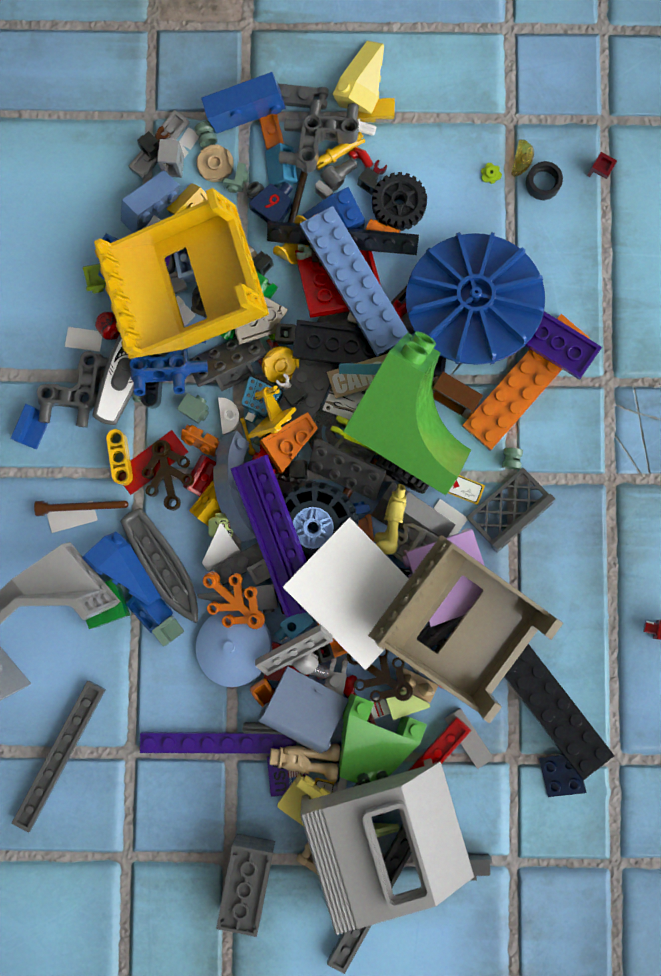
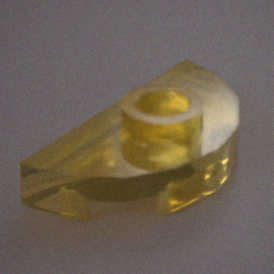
[511,139,534,177]

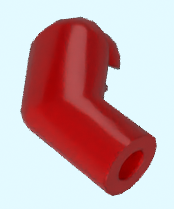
[348,147,374,168]
[343,675,358,699]

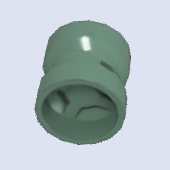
[194,121,218,147]
[502,448,523,470]

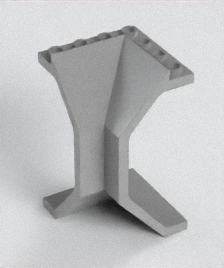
[0,542,121,701]

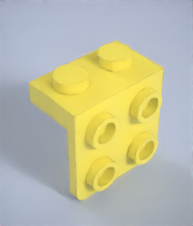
[277,773,331,826]

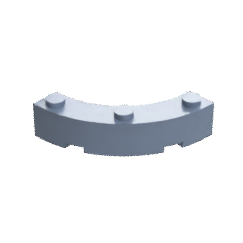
[213,431,256,542]

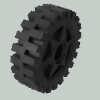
[372,172,427,231]
[375,455,429,494]

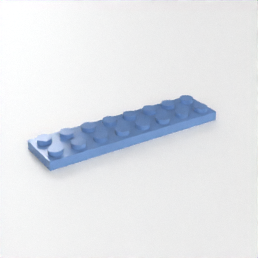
[300,206,409,356]

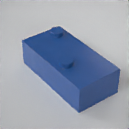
[201,72,286,134]

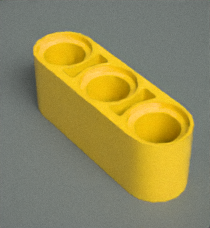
[106,429,133,486]

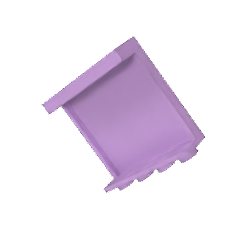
[402,528,485,627]

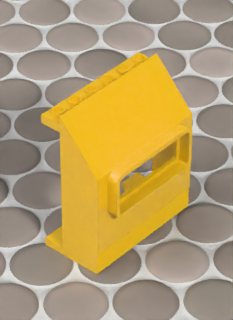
[94,188,269,359]

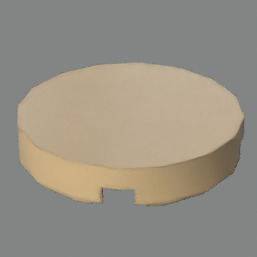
[197,144,234,182]

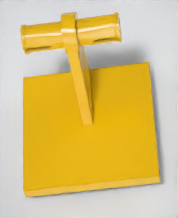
[248,386,296,438]

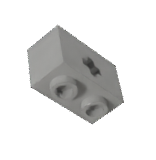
[158,138,184,178]

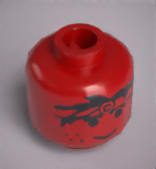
[95,312,120,340]

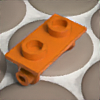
[181,424,220,457]

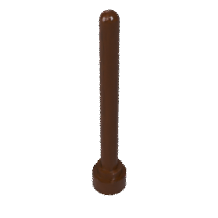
[34,501,129,516]

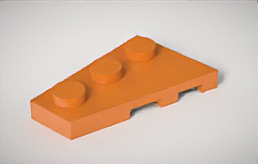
[259,412,318,474]

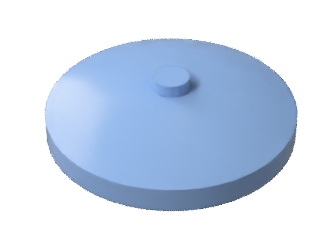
[196,611,272,687]

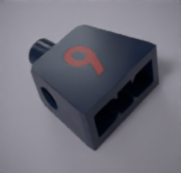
[249,182,293,223]

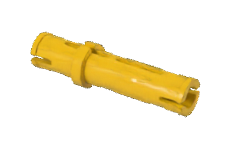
[316,132,365,171]

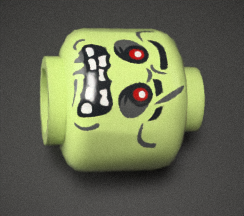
[208,513,233,538]

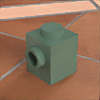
[177,393,209,424]

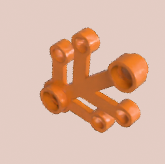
[203,571,265,629]

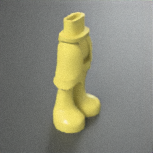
[374,484,406,555]

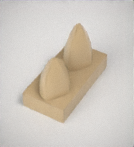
[401,667,438,703]

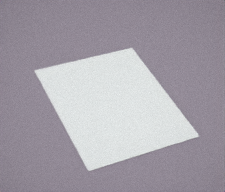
[283,517,408,670]

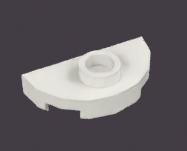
[218,397,240,436]

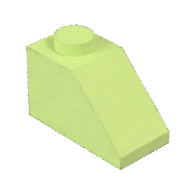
[386,689,430,720]

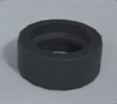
[525,161,563,200]

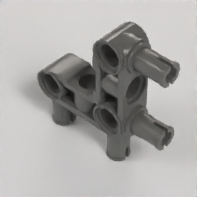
[279,100,359,173]
[37,351,109,428]

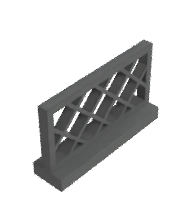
[466,468,555,553]

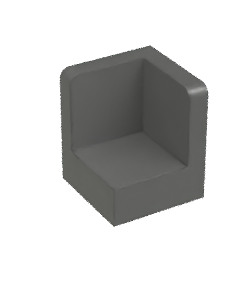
[468,854,492,881]

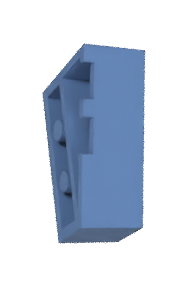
[121,170,180,233]

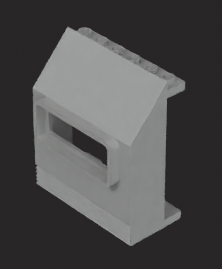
[300,758,474,935]

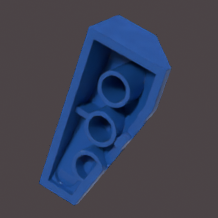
[82,531,161,605]

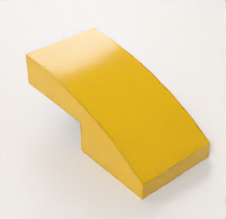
[357,98,395,122]

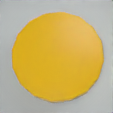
[262,346,299,384]

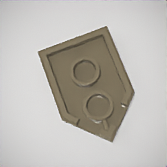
[234,296,288,345]

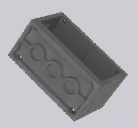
[216,833,275,937]

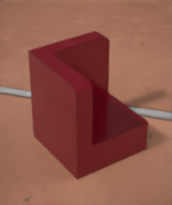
[587,152,617,179]

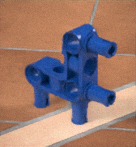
[129,341,208,396]

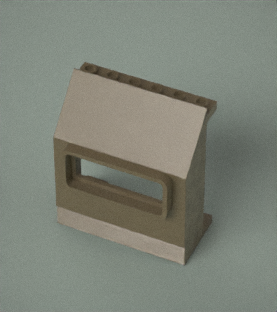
[368,535,563,723]

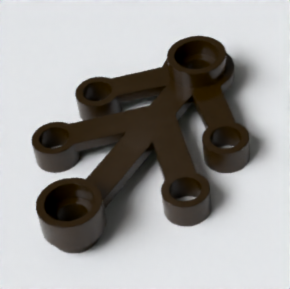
[142,440,194,511]
[347,649,413,703]

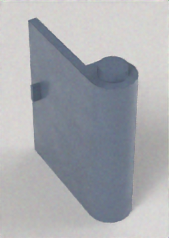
[258,666,349,754]

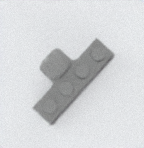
[255,624,333,676]

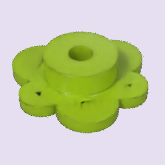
[481,163,502,184]

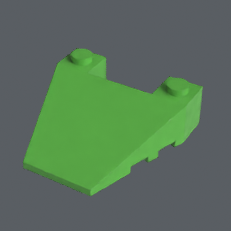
[339,694,427,783]

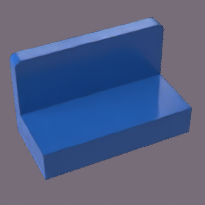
[10,404,48,449]
[126,596,173,633]

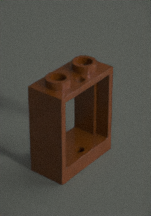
[432,372,483,419]

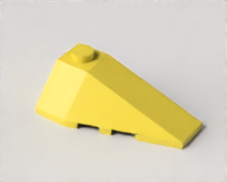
[333,41,384,114]

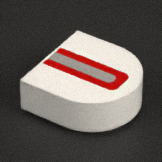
[370,697,391,720]

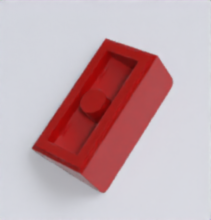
[183,455,216,497]

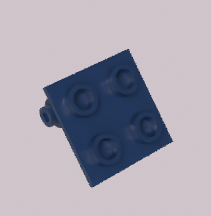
[539,755,587,797]

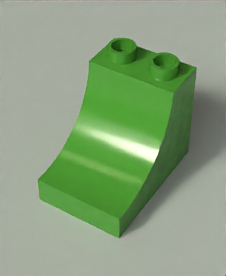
[343,331,471,496]

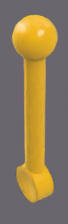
[240,417,256,456]

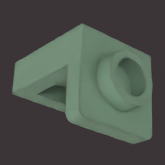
[223,162,249,193]

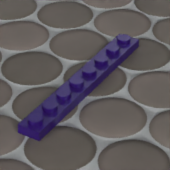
[140,732,297,754]

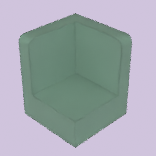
[152,616,184,647]

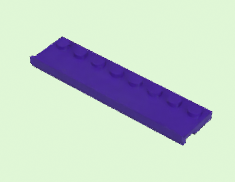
[231,455,307,618]

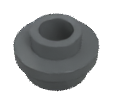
[246,181,264,199]

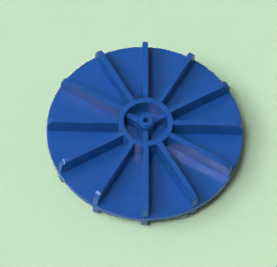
[406,232,545,365]

